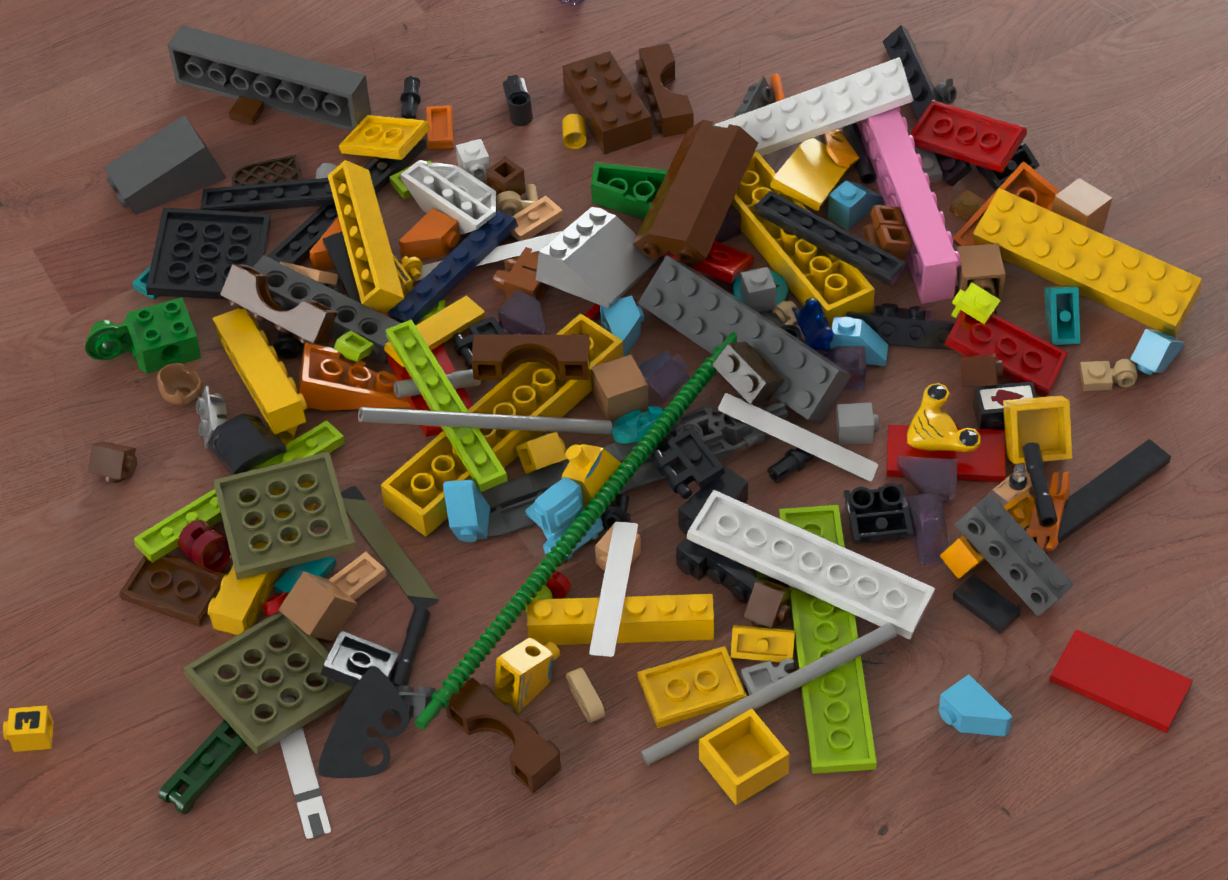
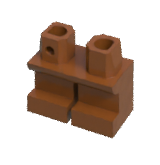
[862,205,913,261]
[493,247,550,310]

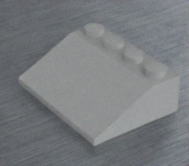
[536,207,660,308]

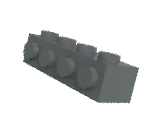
[954,493,1074,616]

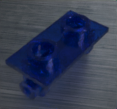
[792,298,834,353]

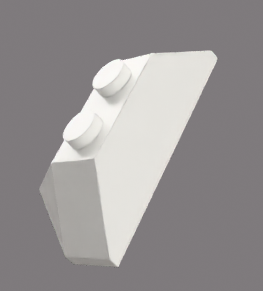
[400,160,496,235]

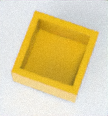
[1003,395,1072,464]
[699,708,790,805]

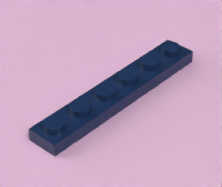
[387,210,518,324]

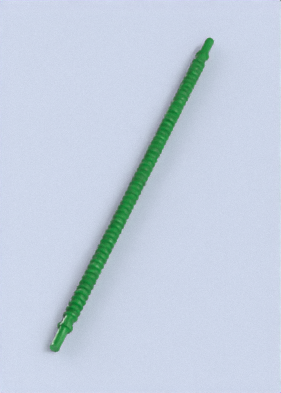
[415,332,737,730]

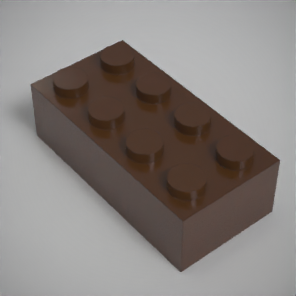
[562,51,652,154]

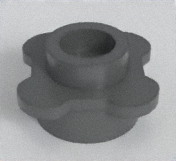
[935,78,957,105]

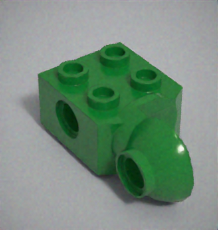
[85,298,201,374]

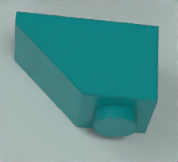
[1044,285,1080,345]

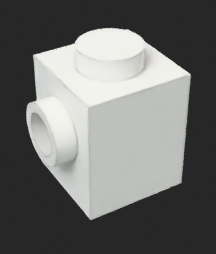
[456,139,490,181]

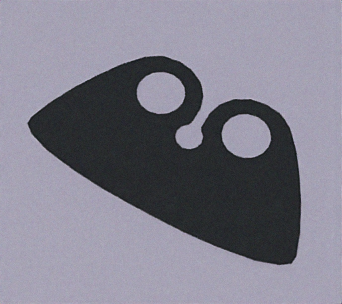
[318,666,410,778]

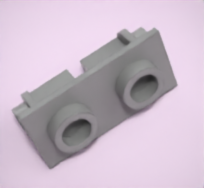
[196,386,228,448]

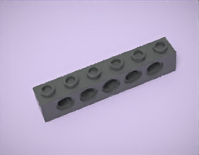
[253,255,401,364]

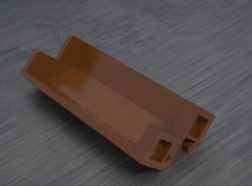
[633,120,759,267]

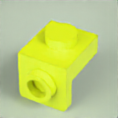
[951,283,1001,325]

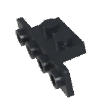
[846,303,955,350]

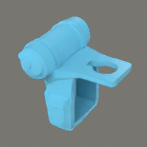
[525,477,604,562]

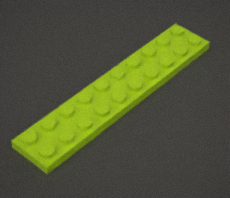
[779,505,877,774]

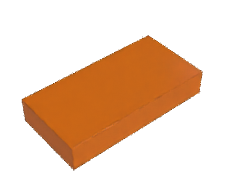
[426,105,454,150]

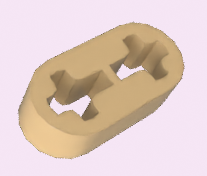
[566,667,605,723]

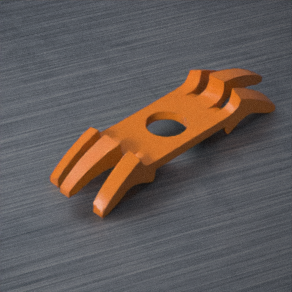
[1026,472,1070,552]

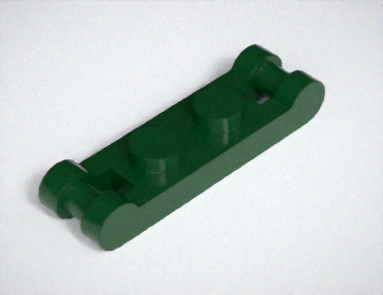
[158,720,248,814]

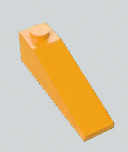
[939,490,1035,579]

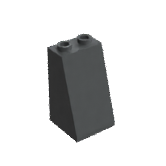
[105,115,227,215]

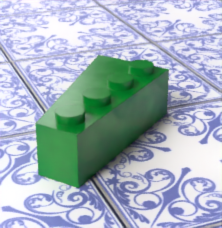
[591,162,668,220]

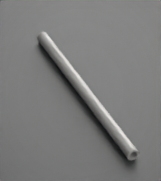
[358,407,612,435]
[641,622,897,766]

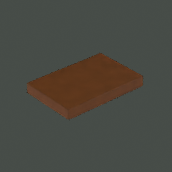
[119,554,225,627]

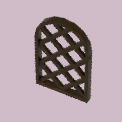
[232,154,302,186]

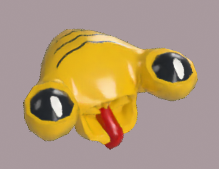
[907,383,981,453]

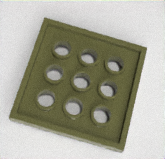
[213,451,356,580]
[183,611,354,755]

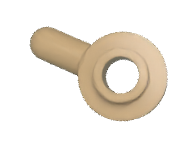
[496,184,538,216]

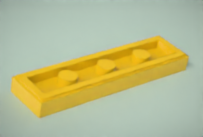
[384,295,485,367]

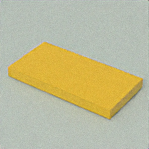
[770,138,849,211]

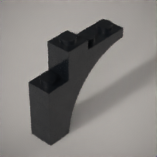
[676,467,759,604]

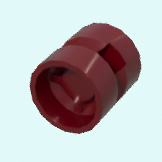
[178,520,232,573]

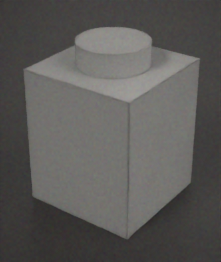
[741,267,776,313]
[836,403,879,445]

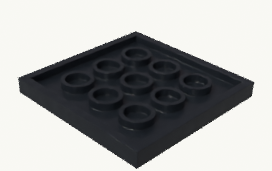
[146,207,271,300]

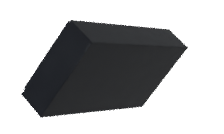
[953,574,1021,634]

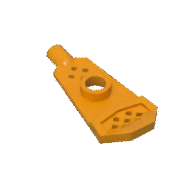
[823,129,859,168]

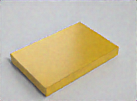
[339,115,431,160]
[637,646,747,728]

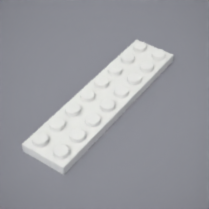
[714,57,914,156]
[686,490,935,639]

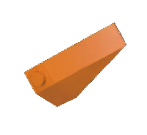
[953,161,1060,246]
[296,342,411,411]

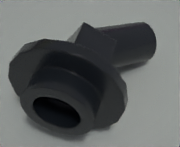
[273,331,301,358]
[601,495,631,531]

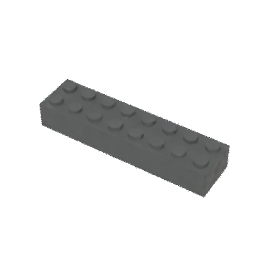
[167,25,371,131]
[638,255,852,424]

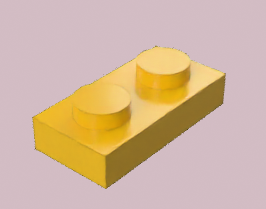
[730,625,795,662]

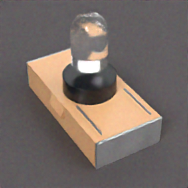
[992,464,1033,506]

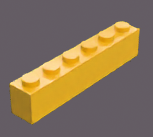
[327,160,404,313]
[212,308,307,435]
[208,481,316,635]
[527,594,714,645]

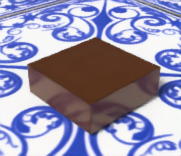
[229,96,264,125]

